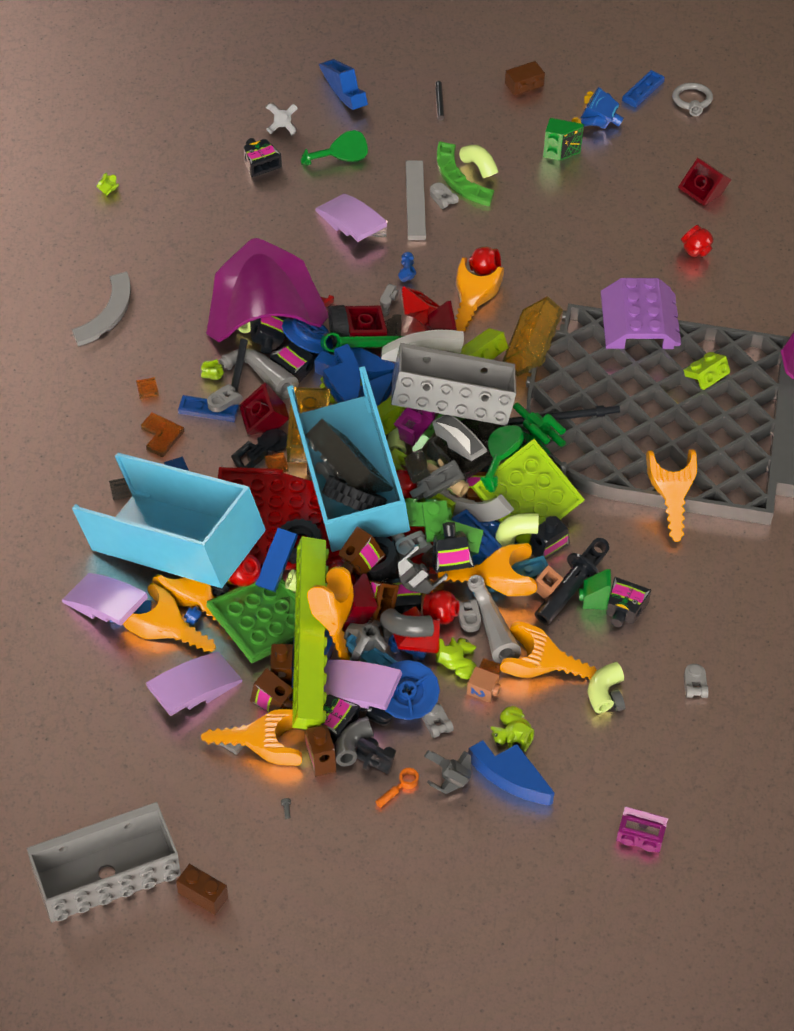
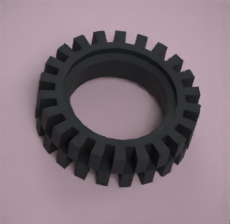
[322,475,387,511]

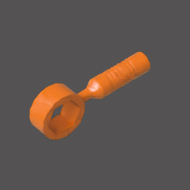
[375,768,419,808]

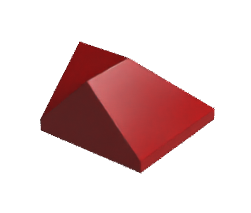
[402,286,440,326]
[393,606,440,653]

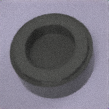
[609,689,626,712]

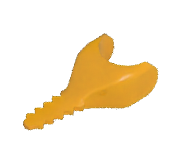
[455,257,504,332]
[646,449,697,542]
[438,543,537,597]
[307,567,354,660]
[152,574,221,625]
[123,582,216,652]
[500,621,597,680]
[201,709,302,766]

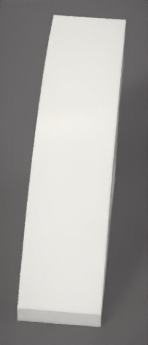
[381,330,464,362]

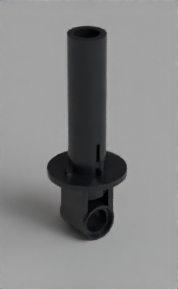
[535,538,609,625]

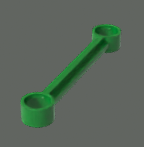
[321,332,417,352]

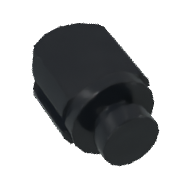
[360,706,393,726]

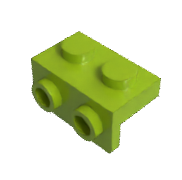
[683,352,730,390]

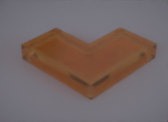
[141,412,184,458]

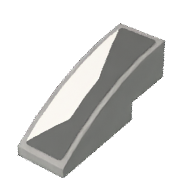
[433,415,487,461]

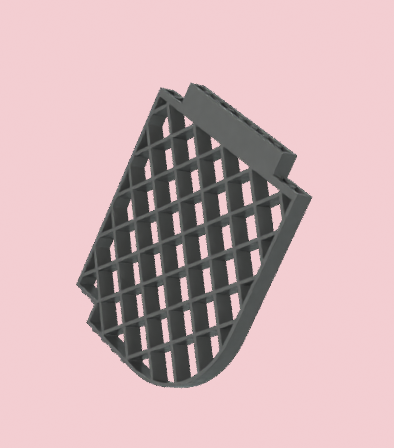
[526,303,794,525]

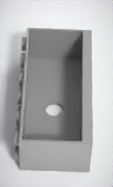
[391,343,516,426]
[27,802,181,922]

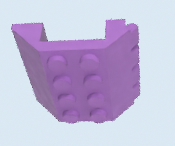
[601,278,681,349]

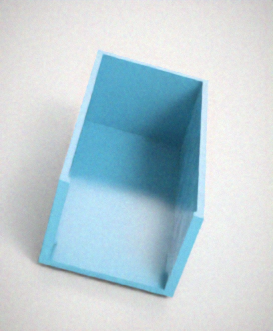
[287,366,410,552]
[72,452,266,588]

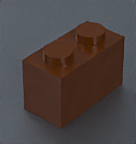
[505,61,545,96]
[176,863,228,915]

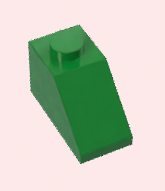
[579,569,611,610]

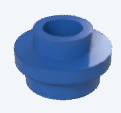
[184,606,202,626]

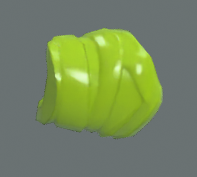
[96,173,119,196]
[201,359,224,380]

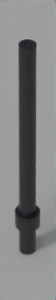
[504,405,620,426]

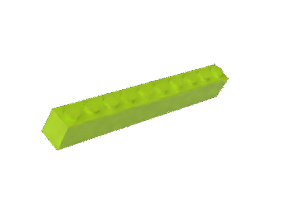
[377,328,509,436]
[292,536,329,730]

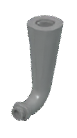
[219,349,299,400]
[468,575,522,665]

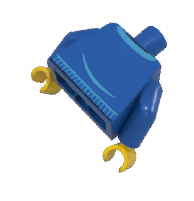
[571,87,624,129]

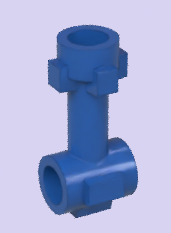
[398,252,416,282]
[388,635,427,661]

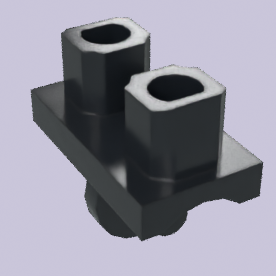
[356,737,396,774]

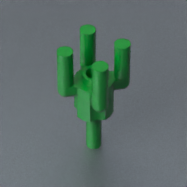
[513,402,566,454]

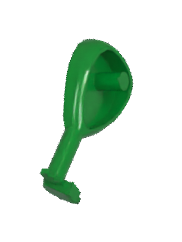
[300,130,368,166]
[480,426,524,492]

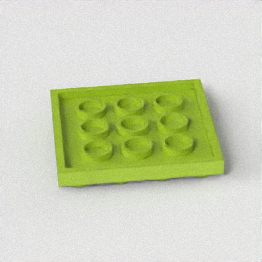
[472,439,585,544]

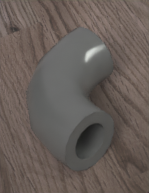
[380,609,434,638]
[335,716,374,766]

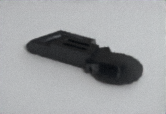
[231,428,289,468]

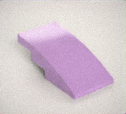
[315,193,387,242]
[62,573,148,626]
[146,651,242,716]
[324,659,402,710]

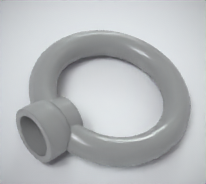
[672,83,713,116]

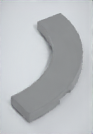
[72,272,131,347]
[417,486,514,522]

